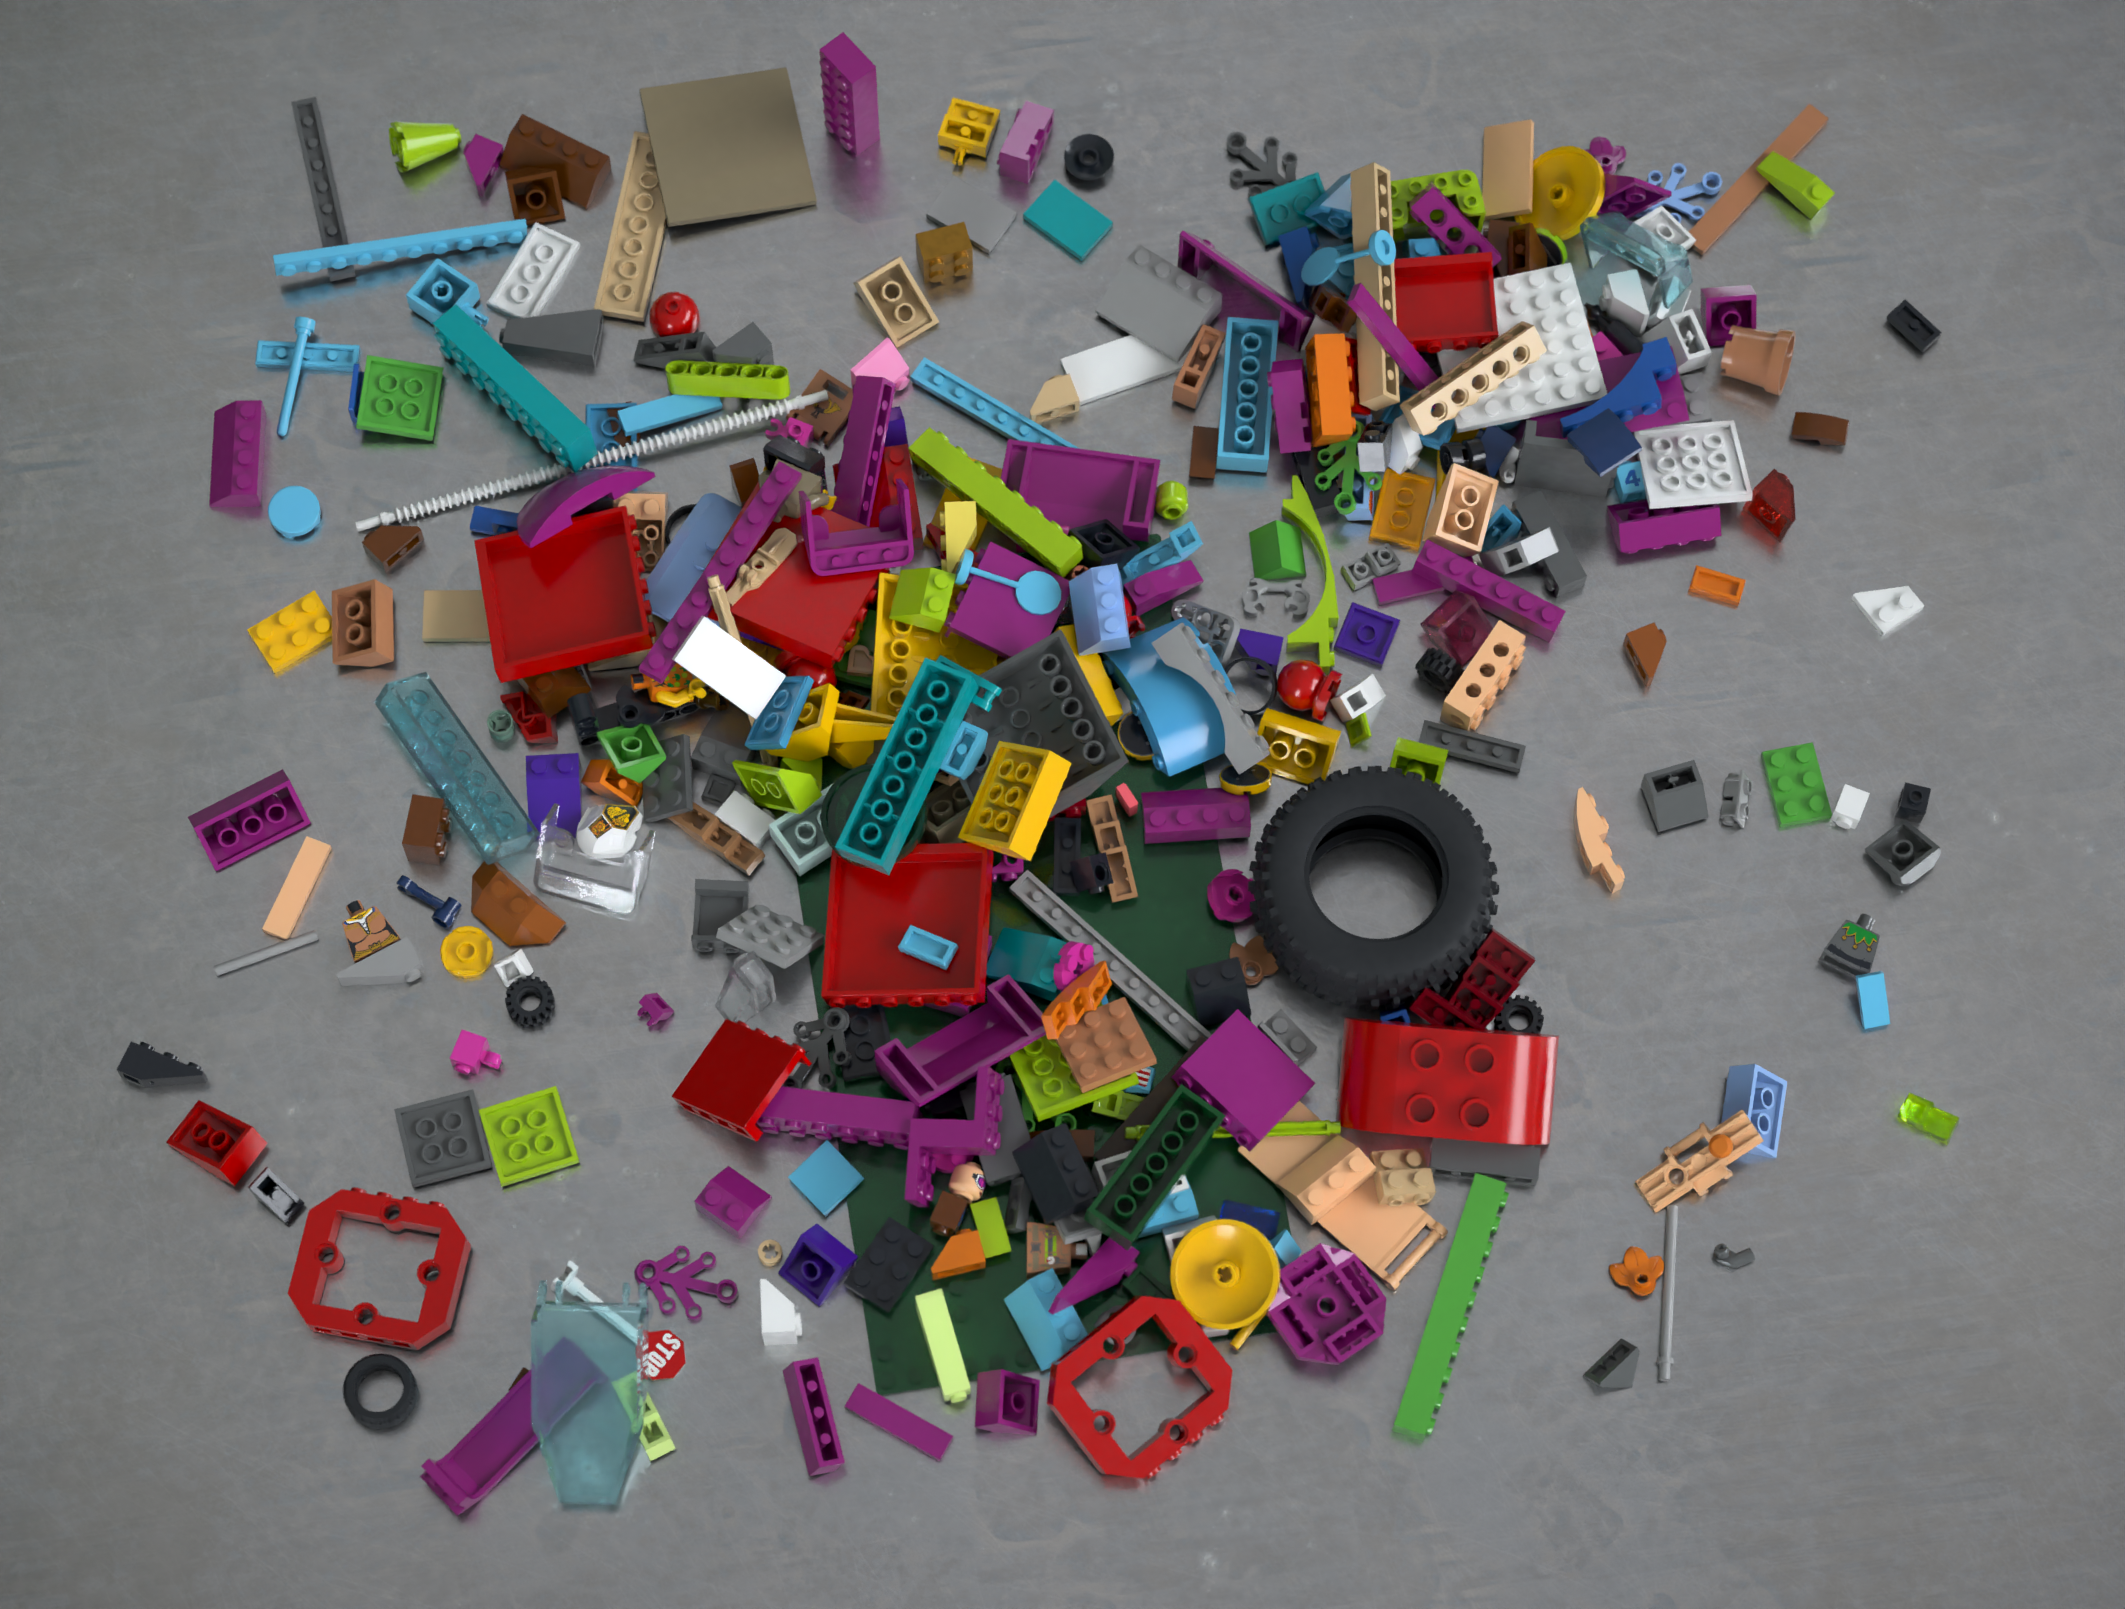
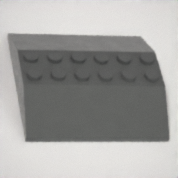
[959,629,1129,818]

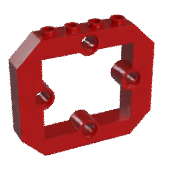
[287,1187,471,1350]
[1047,1295,1233,1479]

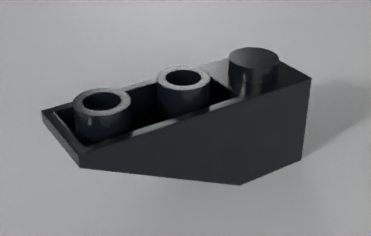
[117,1041,208,1088]

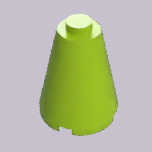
[389,122,461,172]

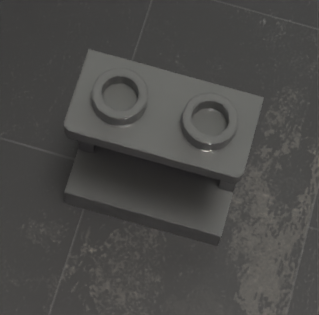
[691,879,750,953]

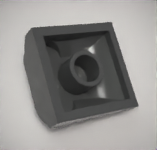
[1865,819,1941,886]

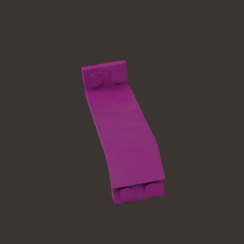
[420,1335,610,1515]

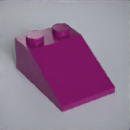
[1597,174,1672,223]

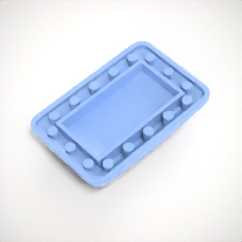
[645,493,742,627]

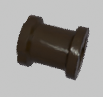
[695,686,730,711]

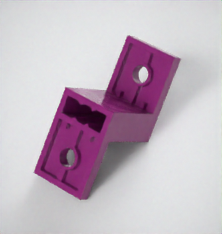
[905,1066,1004,1208]

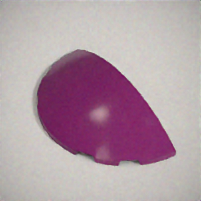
[516,466,655,548]

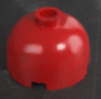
[649,292,700,337]

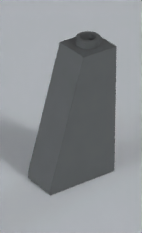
[499,309,604,366]

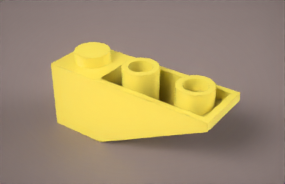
[940,501,977,574]

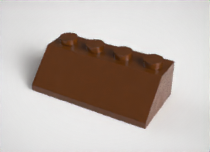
[500,114,612,210]

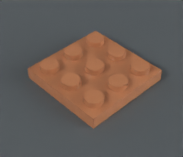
[1055,997,1157,1093]

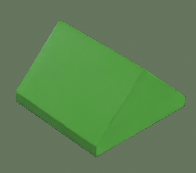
[1249,520,1306,580]
[597,724,666,783]

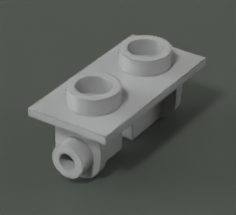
[1721,770,1752,828]

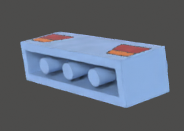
[1343,413,1375,521]

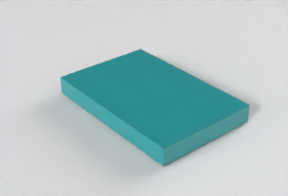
[1247,172,1325,246]
[1023,179,1113,261]

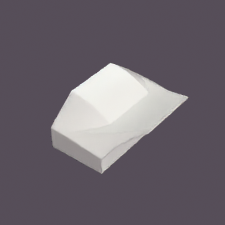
[1646,274,1691,328]

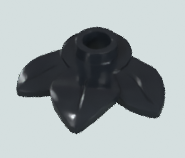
[616,684,666,728]

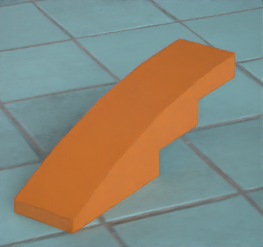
[1041,961,1112,1040]

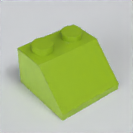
[889,567,956,632]
[1390,737,1449,784]

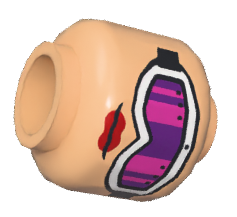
[948,1162,987,1204]

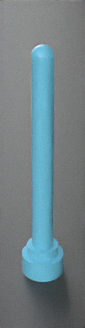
[276,317,316,436]

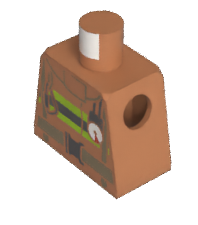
[1027,1222,1087,1279]

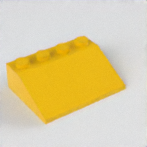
[958,741,1072,861]

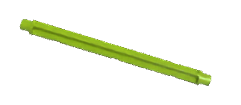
[1125,1120,1341,1141]

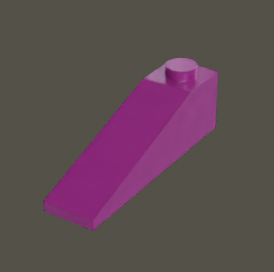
[1048,1238,1140,1315]

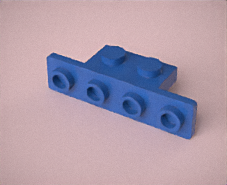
[469,506,519,535]

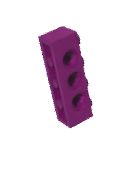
[1409,182,1502,267]

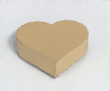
[847,645,874,677]

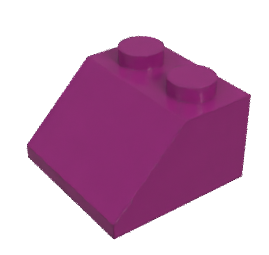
[1701,285,1757,346]
[694,1166,772,1240]
[975,1369,1040,1435]

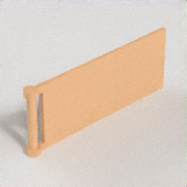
[1238,1101,1448,1291]

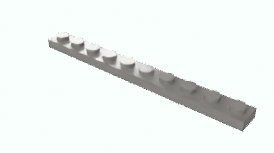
[1009,870,1212,1051]

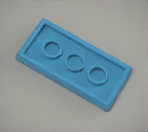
[585,403,637,501]

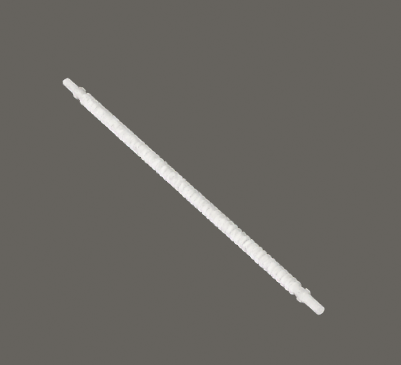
[355,390,829,532]

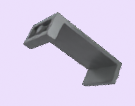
[959,1073,1031,1187]

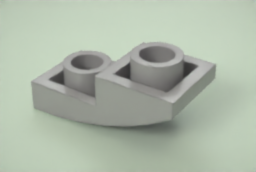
[1340,543,1401,591]

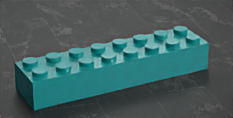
[433,304,598,472]
[835,658,978,875]

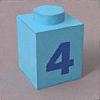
[1614,461,1646,503]

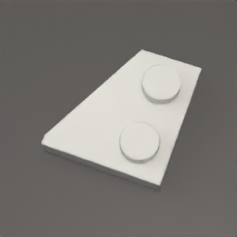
[1851,586,1924,636]

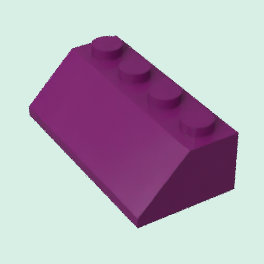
[209,400,266,507]
[1607,499,1722,554]
[188,769,311,871]
[1141,788,1251,844]

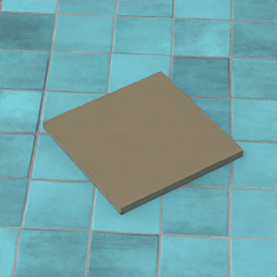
[639,67,817,227]

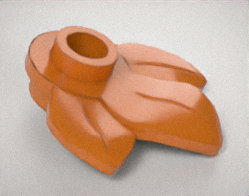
[1609,1246,1664,1296]

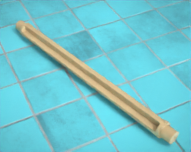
[707,574,779,768]

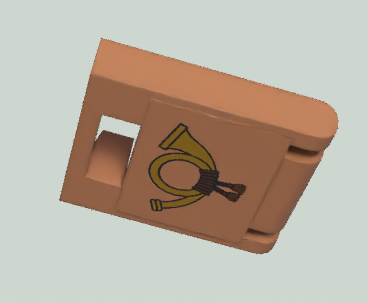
[786,369,853,446]

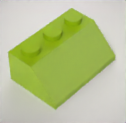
[732,760,822,814]

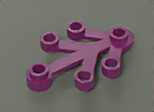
[634,1245,738,1321]

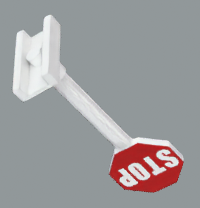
[551,1260,686,1381]

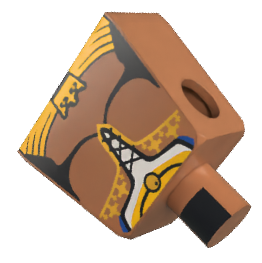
[342,900,400,963]

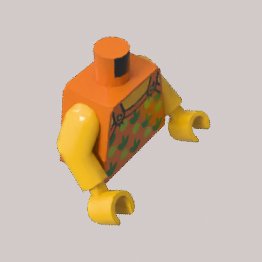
[631,663,706,708]

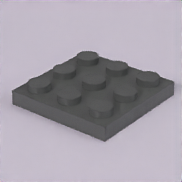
[394,1089,492,1188]

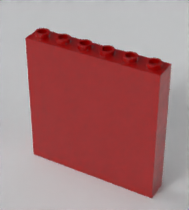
[702,482,890,670]
[474,505,657,683]
[821,843,994,1008]

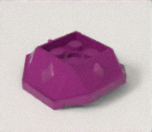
[1266,1243,1387,1365]

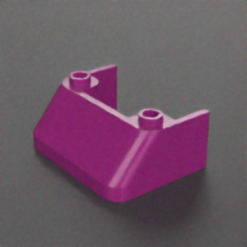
[798,479,914,576]

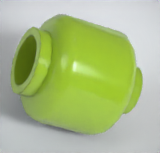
[1155,480,1188,520]

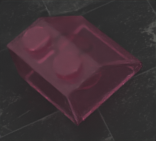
[1420,591,1493,667]

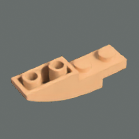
[1574,787,1625,893]

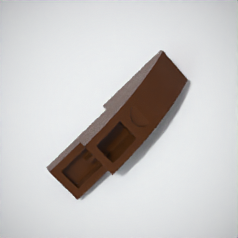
[1309,279,1357,334]

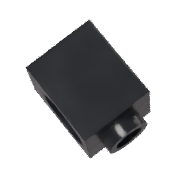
[1895,782,1931,823]
[1070,852,1114,895]

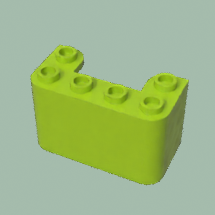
[1391,169,1486,245]

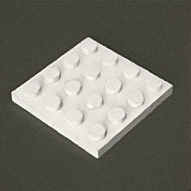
[1632,420,1753,509]

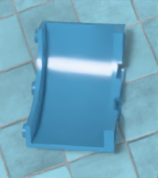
[1102,617,1243,777]

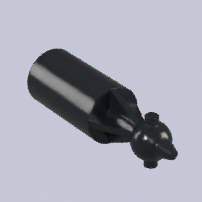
[1584,303,1643,356]

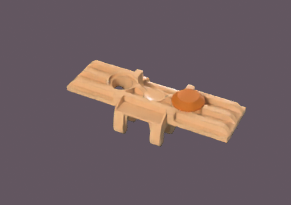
[1635,1109,1764,1213]

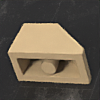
[1030,374,1080,424]

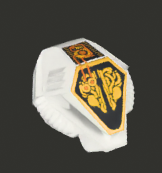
[576,804,644,859]

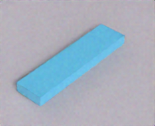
[255,340,360,372]
[617,394,722,437]

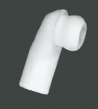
[1499,446,1519,483]

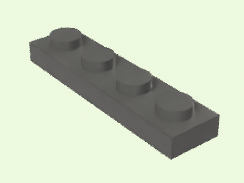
[1419,720,1526,773]

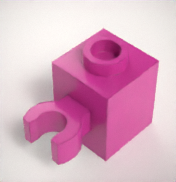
[765,417,814,449]
[450,1029,502,1075]

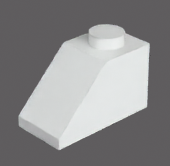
[1388,414,1423,475]

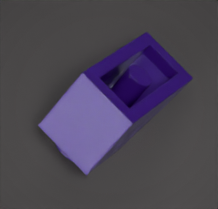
[1234,628,1284,676]

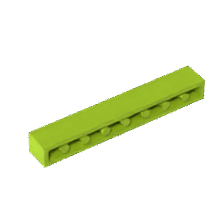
[908,427,1083,578]

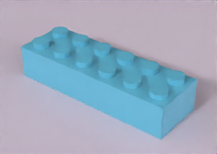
[1216,317,1278,473]

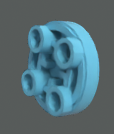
[268,486,321,538]

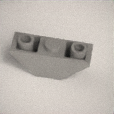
[1478,527,1560,576]

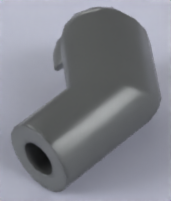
[1714,1244,1755,1269]

